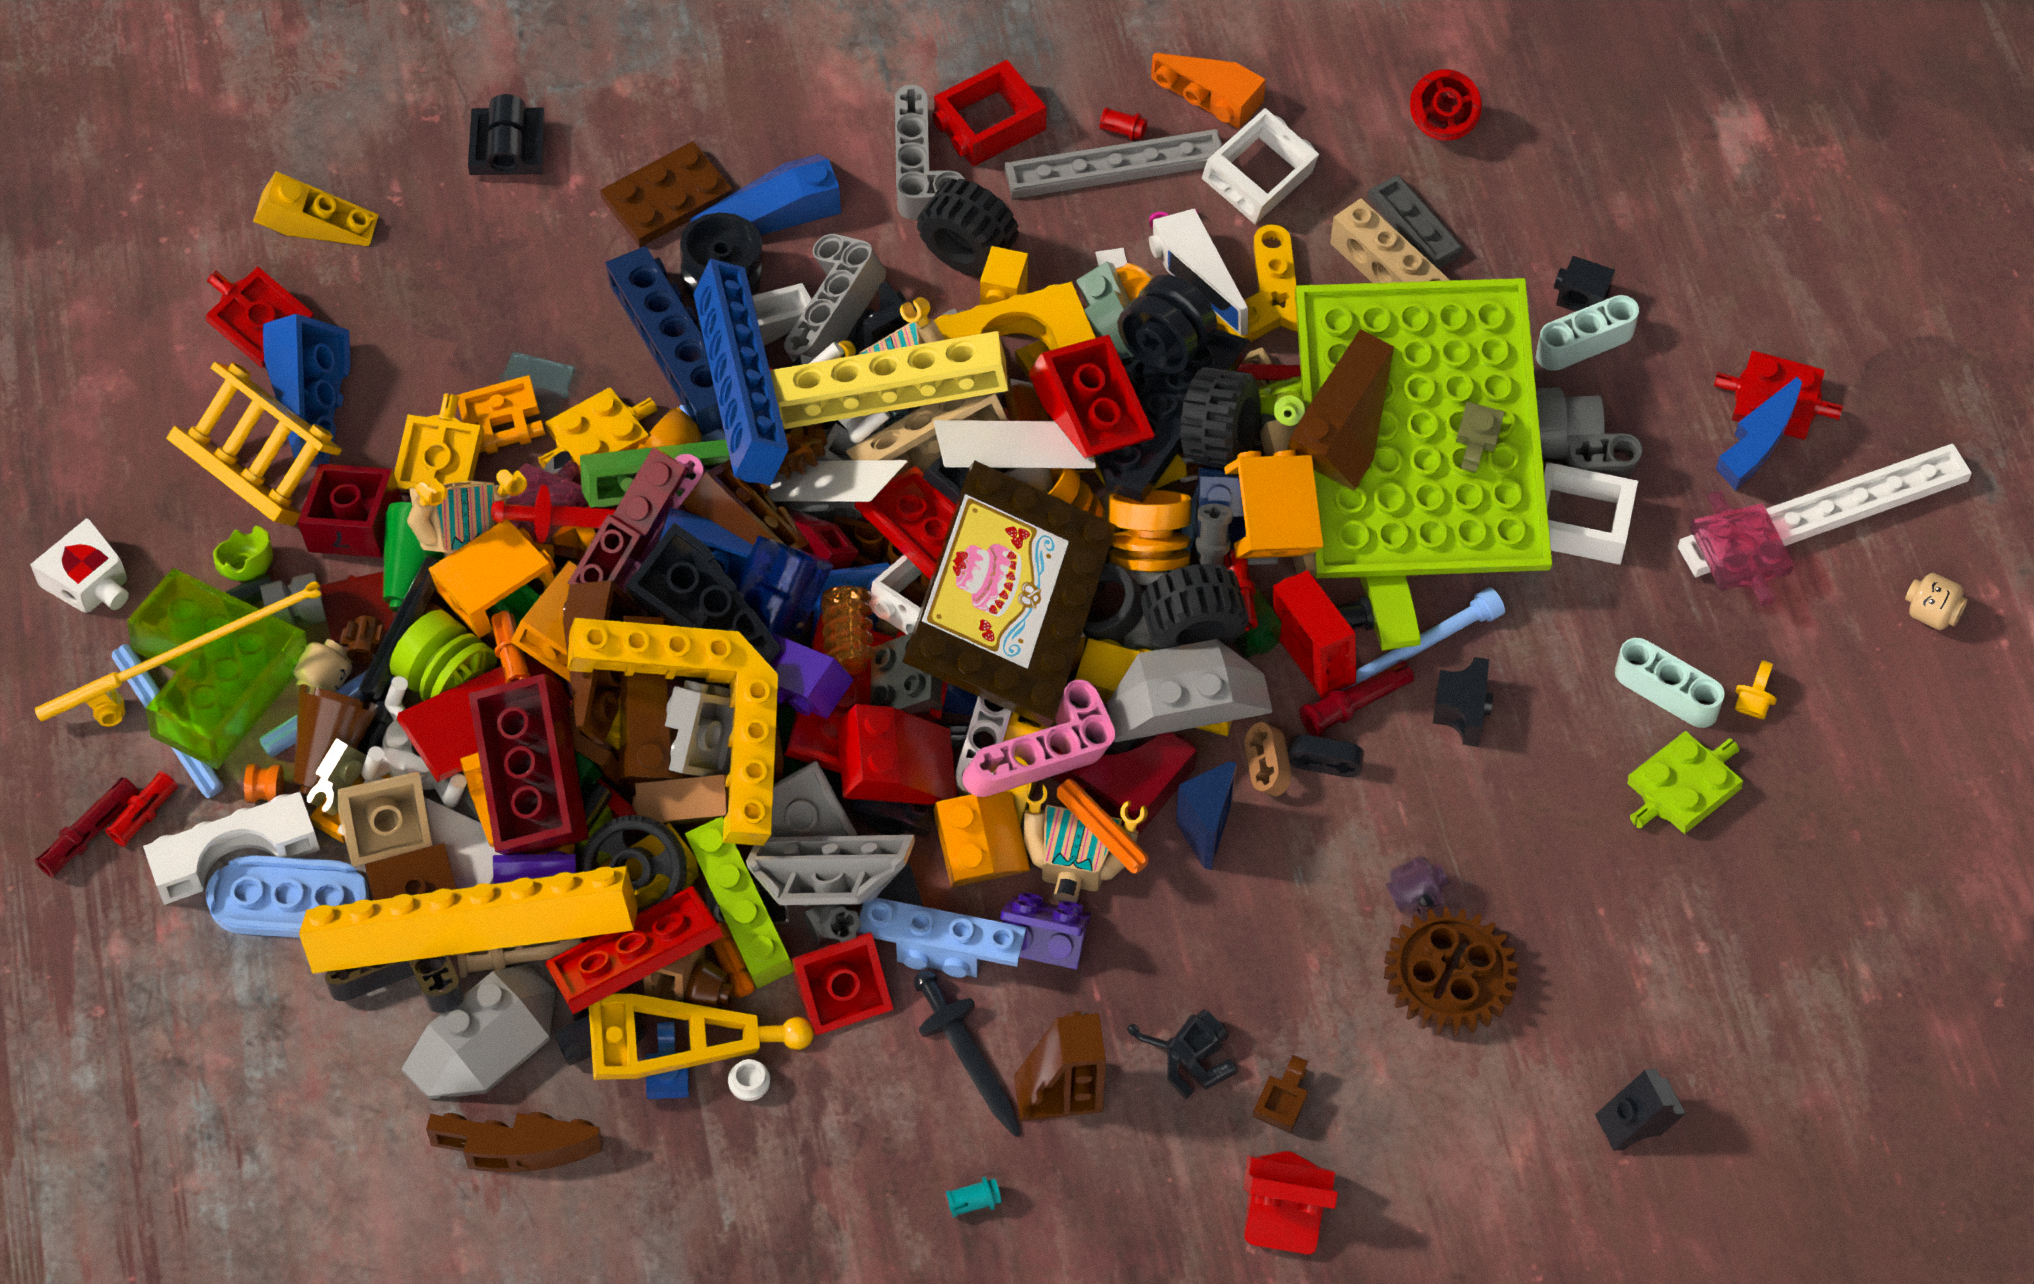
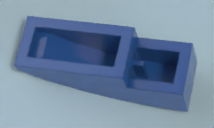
[1716,377,1802,491]

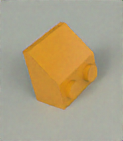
[933,792,1030,888]

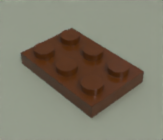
[600,141,733,247]

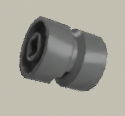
[260,572,327,635]

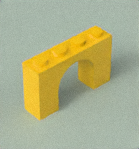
[934,281,1096,350]

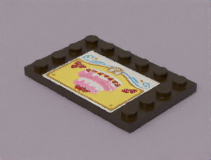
[902,460,1116,728]

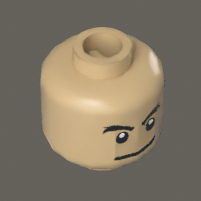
[1905,573,1968,630]
[293,639,352,695]

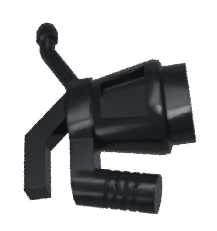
[1127,1009,1237,1100]

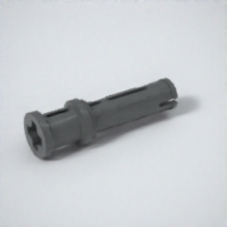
[1196,503,1233,566]

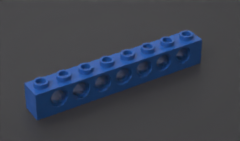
[694,258,789,486]

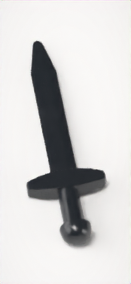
[914,970,1020,1137]

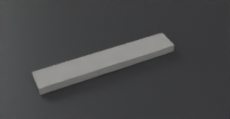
[1005,129,1222,199]

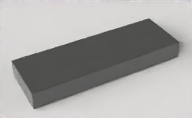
[1368,174,1463,269]

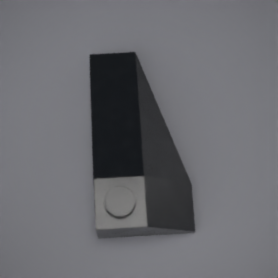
[626,522,781,665]

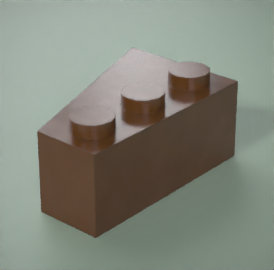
[682,460,809,580]
[1014,1011,1106,1121]

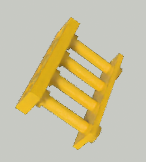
[166,362,342,526]

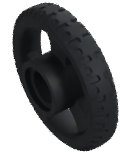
[580,815,687,914]

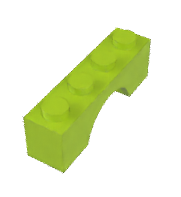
[685,816,793,989]

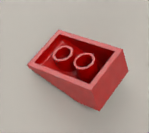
[1028,334,1155,459]
[837,704,957,805]

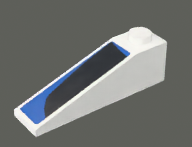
[1149,208,1248,336]

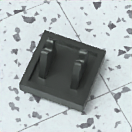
[870,633,942,715]

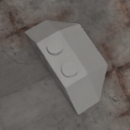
[1107,639,1272,742]
[746,835,915,905]
[401,964,556,1100]

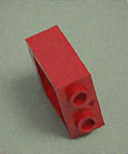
[932,59,1047,167]
[1273,570,1356,699]

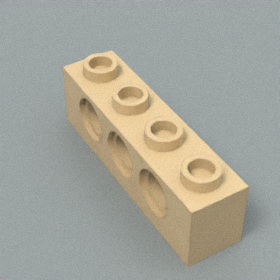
[1330,198,1450,283]
[846,393,1008,478]

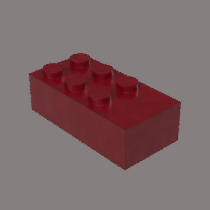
[468,674,589,855]

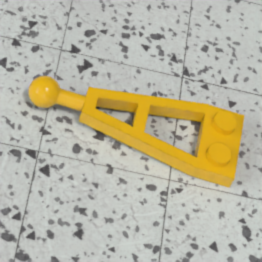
[589,994,814,1080]

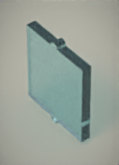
[498,352,576,419]

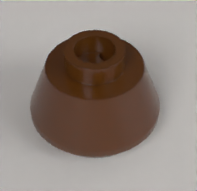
[684,960,734,1009]

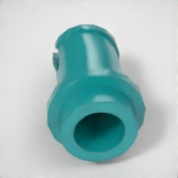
[945,1176,1002,1218]

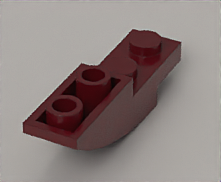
[568,447,690,586]

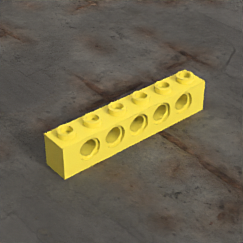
[770,331,1008,429]

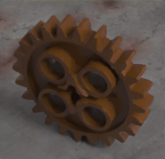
[1384,907,1519,1036]

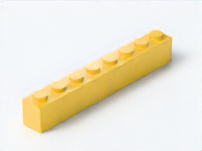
[299,866,638,974]

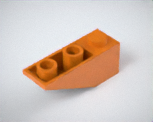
[1151,53,1266,129]

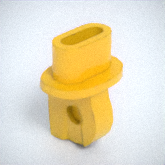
[1735,660,1777,719]

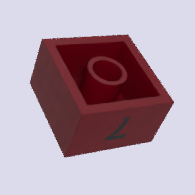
[297,463,402,558]

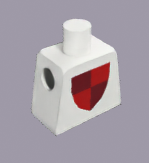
[30,518,129,613]

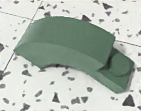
[1076,261,1133,357]

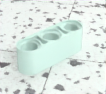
[1536,295,1639,371]
[1615,638,1724,728]

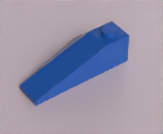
[690,154,841,235]
[263,314,351,467]

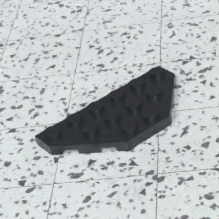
[1094,329,1250,503]

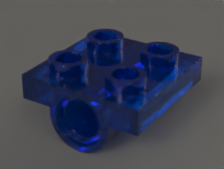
[736,535,833,636]

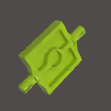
[1627,731,1743,834]

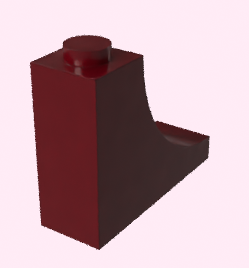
[1051,732,1197,836]

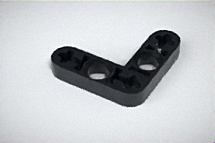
[325,955,464,1013]

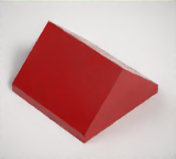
[792,932,894,1036]

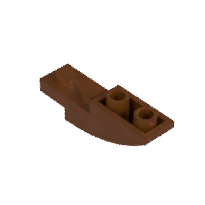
[426,1112,603,1172]

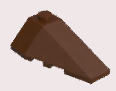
[1287,329,1394,492]
[563,580,650,744]
[619,616,700,780]

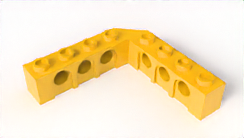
[567,618,778,846]

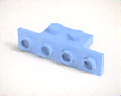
[856,898,1026,978]

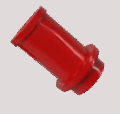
[1099,107,1148,142]

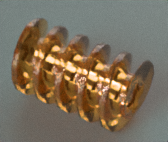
[821,586,875,675]

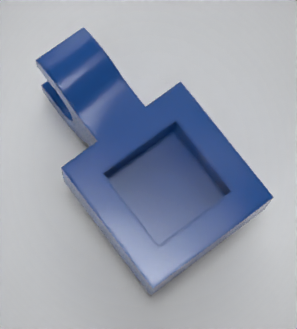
[646,1022,689,1099]

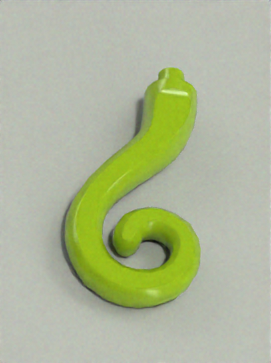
[1258,376,1306,426]

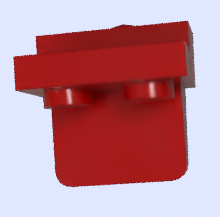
[1243,1151,1338,1255]

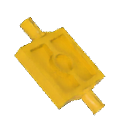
[538,387,657,474]
[394,393,484,493]

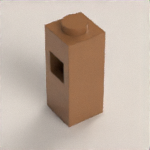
[632,774,729,825]

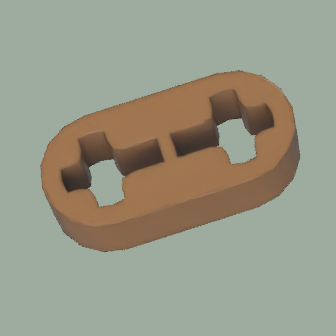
[1244,722,1291,797]

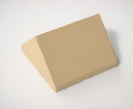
[338,772,432,866]

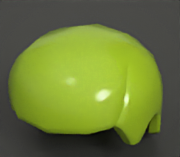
[213,525,273,582]

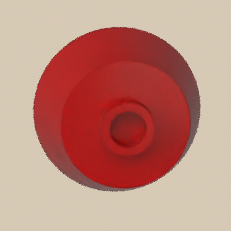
[1410,69,1482,141]

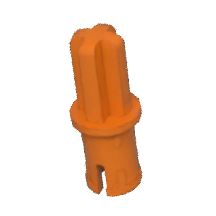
[491,610,531,683]

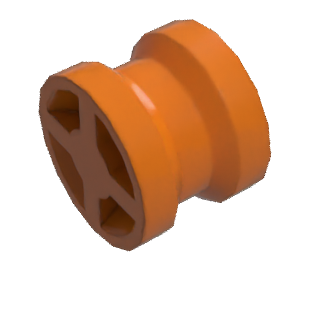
[244,763,284,804]

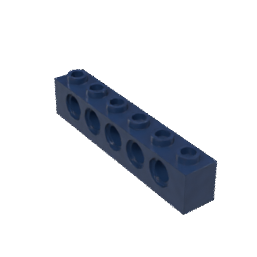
[605,246,723,436]

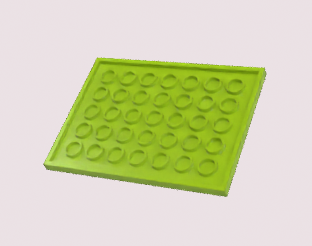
[1295,278,1552,578]

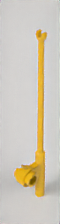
[35,581,321,727]

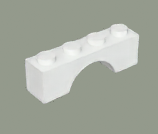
[143,791,320,905]

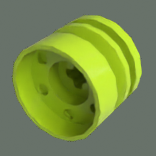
[389,610,497,701]

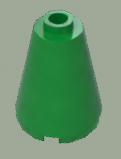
[383,502,444,613]

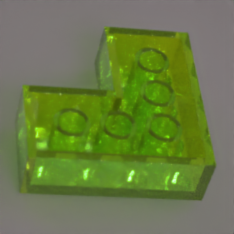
[127,568,307,770]

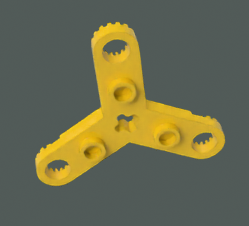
[1216,224,1298,342]

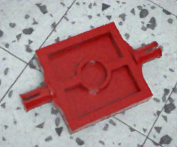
[206,266,314,368]
[1713,350,1843,440]

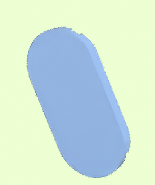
[206,855,371,938]

